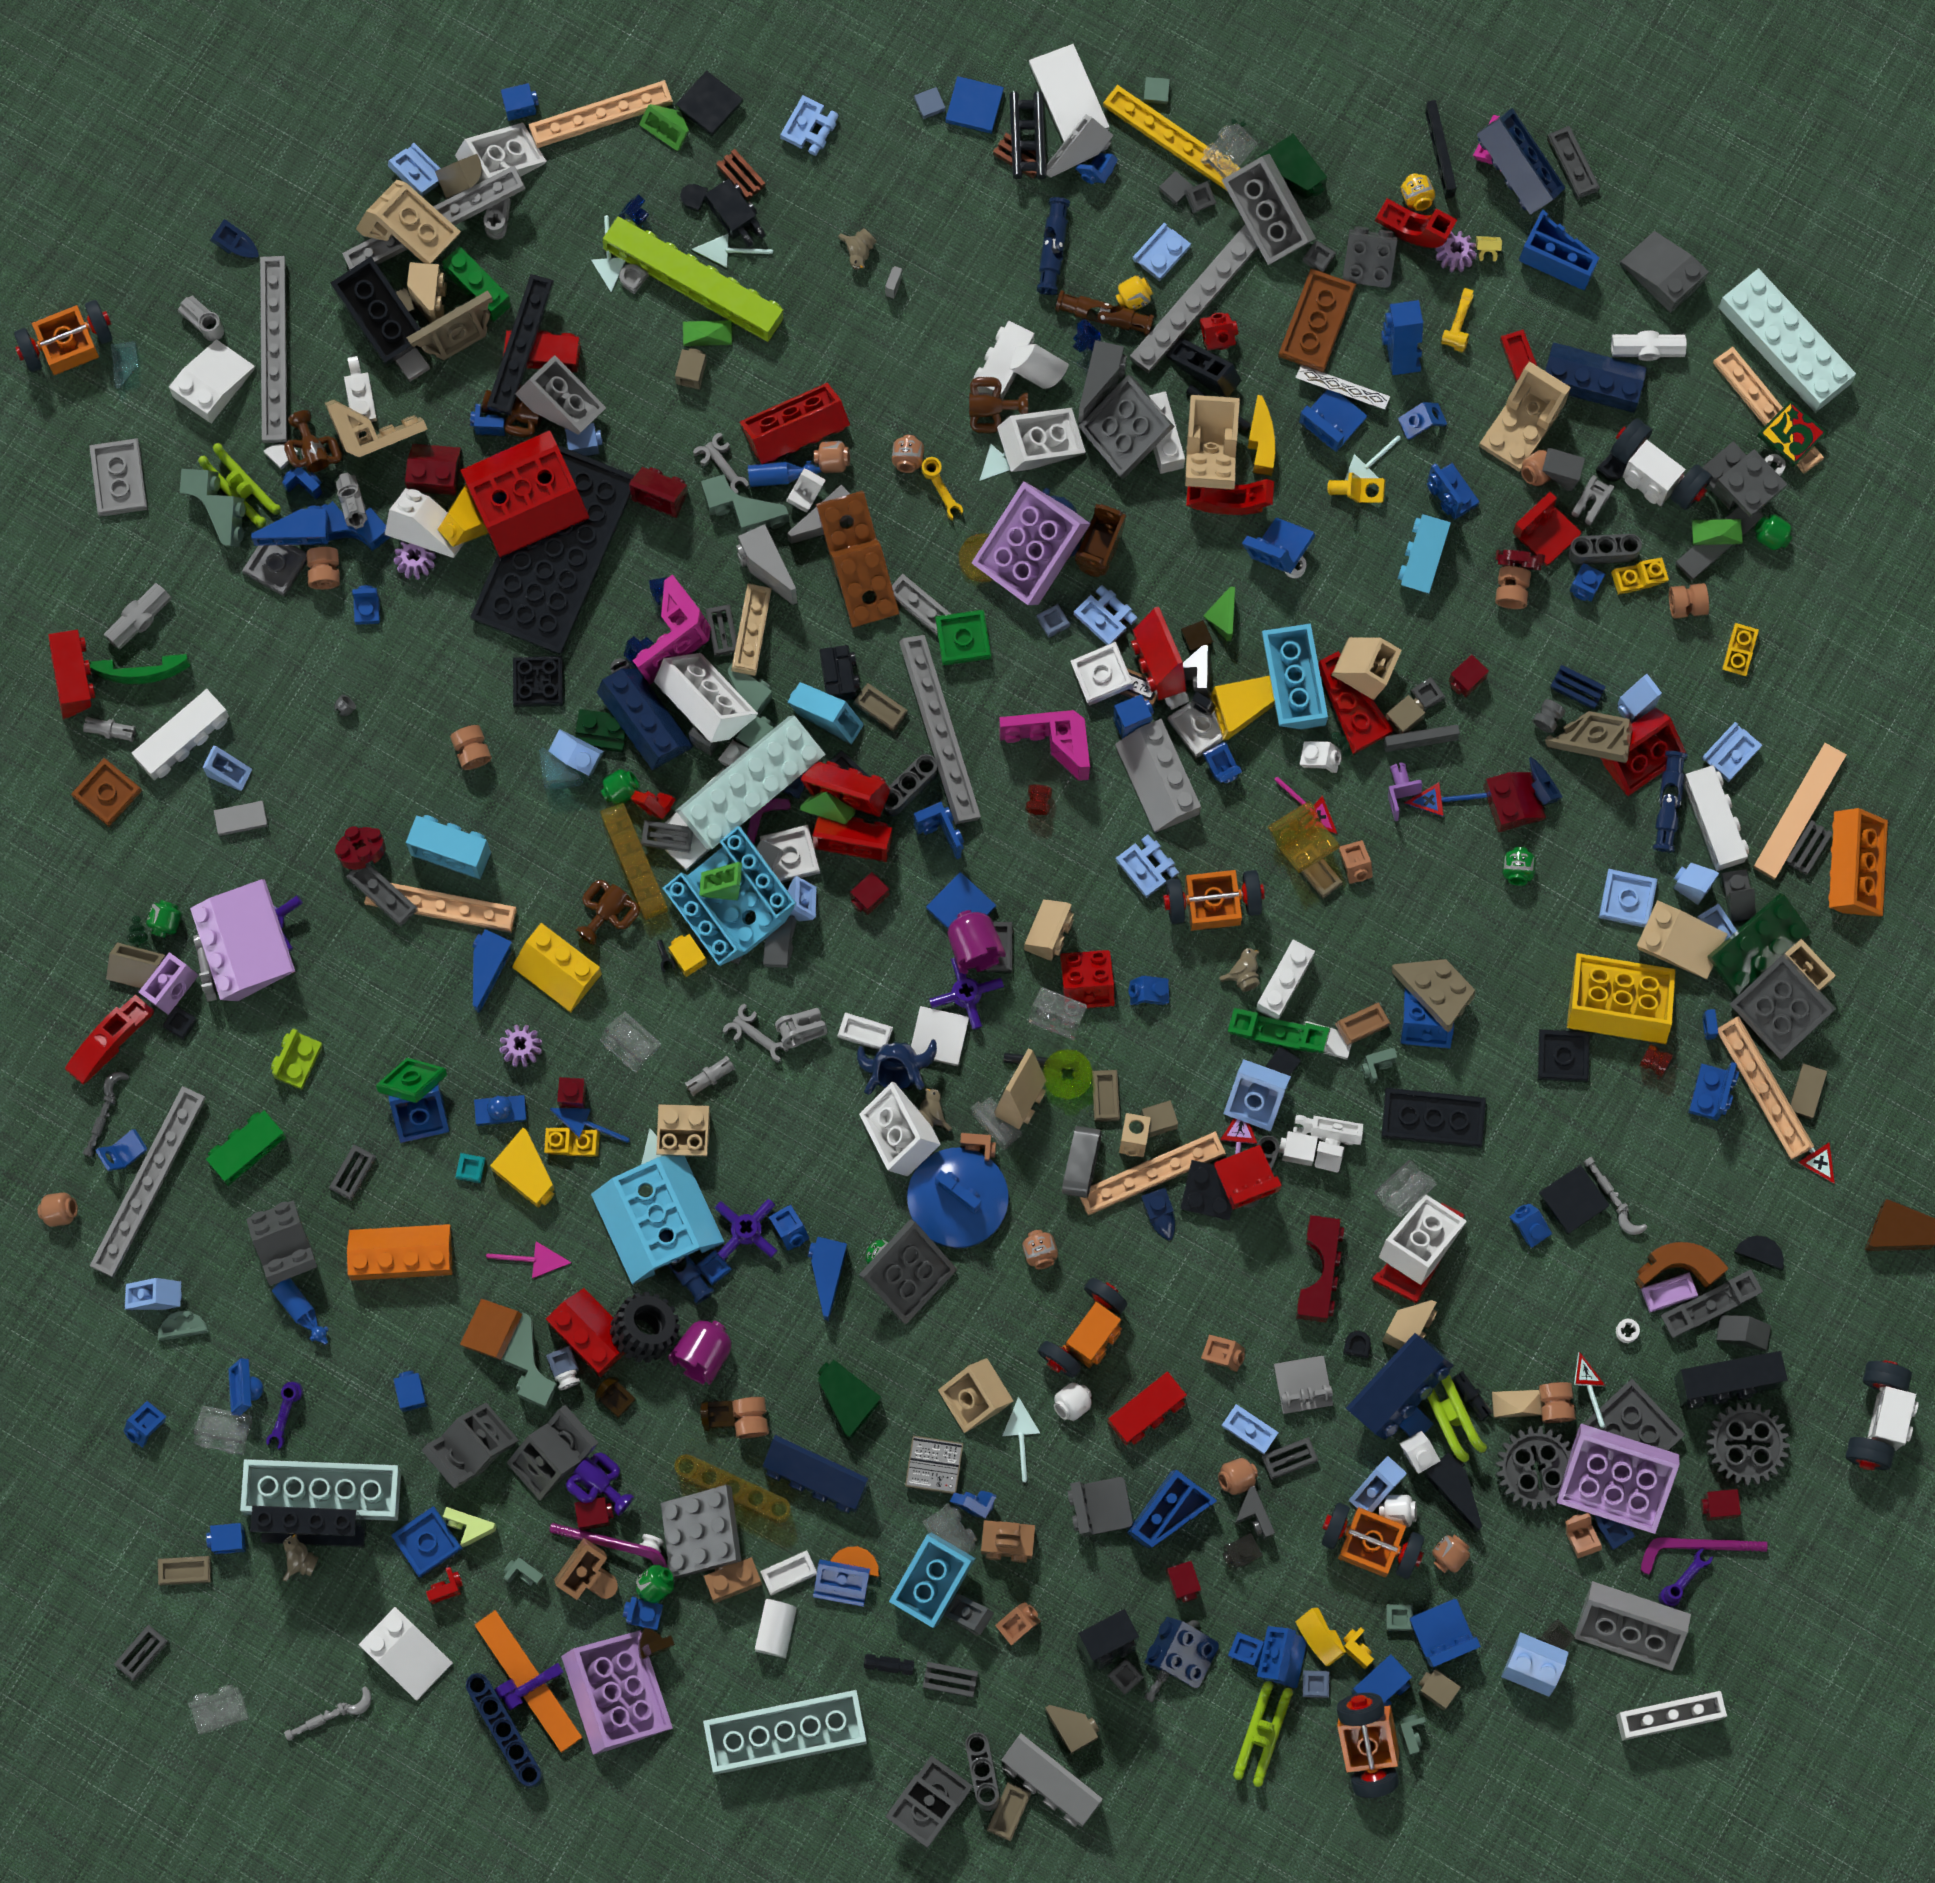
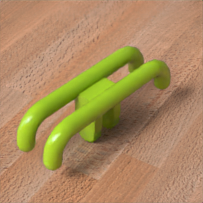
[198,443,281,528]
[1427,1375,1487,1462]
[1233,1681,1293,1787]

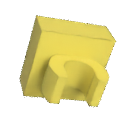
[1476,236,1502,261]

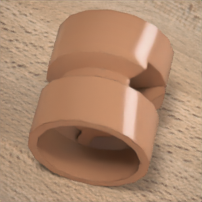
[306,547,340,589]
[1495,566,1531,609]
[1669,583,1709,619]
[450,725,492,770]
[1539,1382,1576,1423]
[732,1397,769,1439]

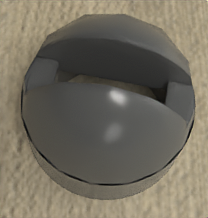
[610,658,630,674]
[334,694,356,716]

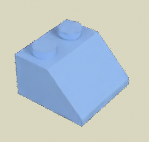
[1224,1059,1291,1131]
[1501,1632,1568,1697]

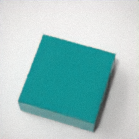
[455,1153,486,1183]

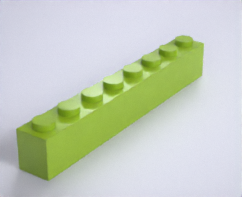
[603,216,783,342]

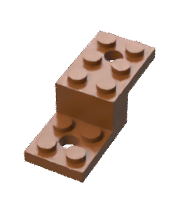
[816,491,899,628]

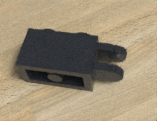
[705,178,766,247]

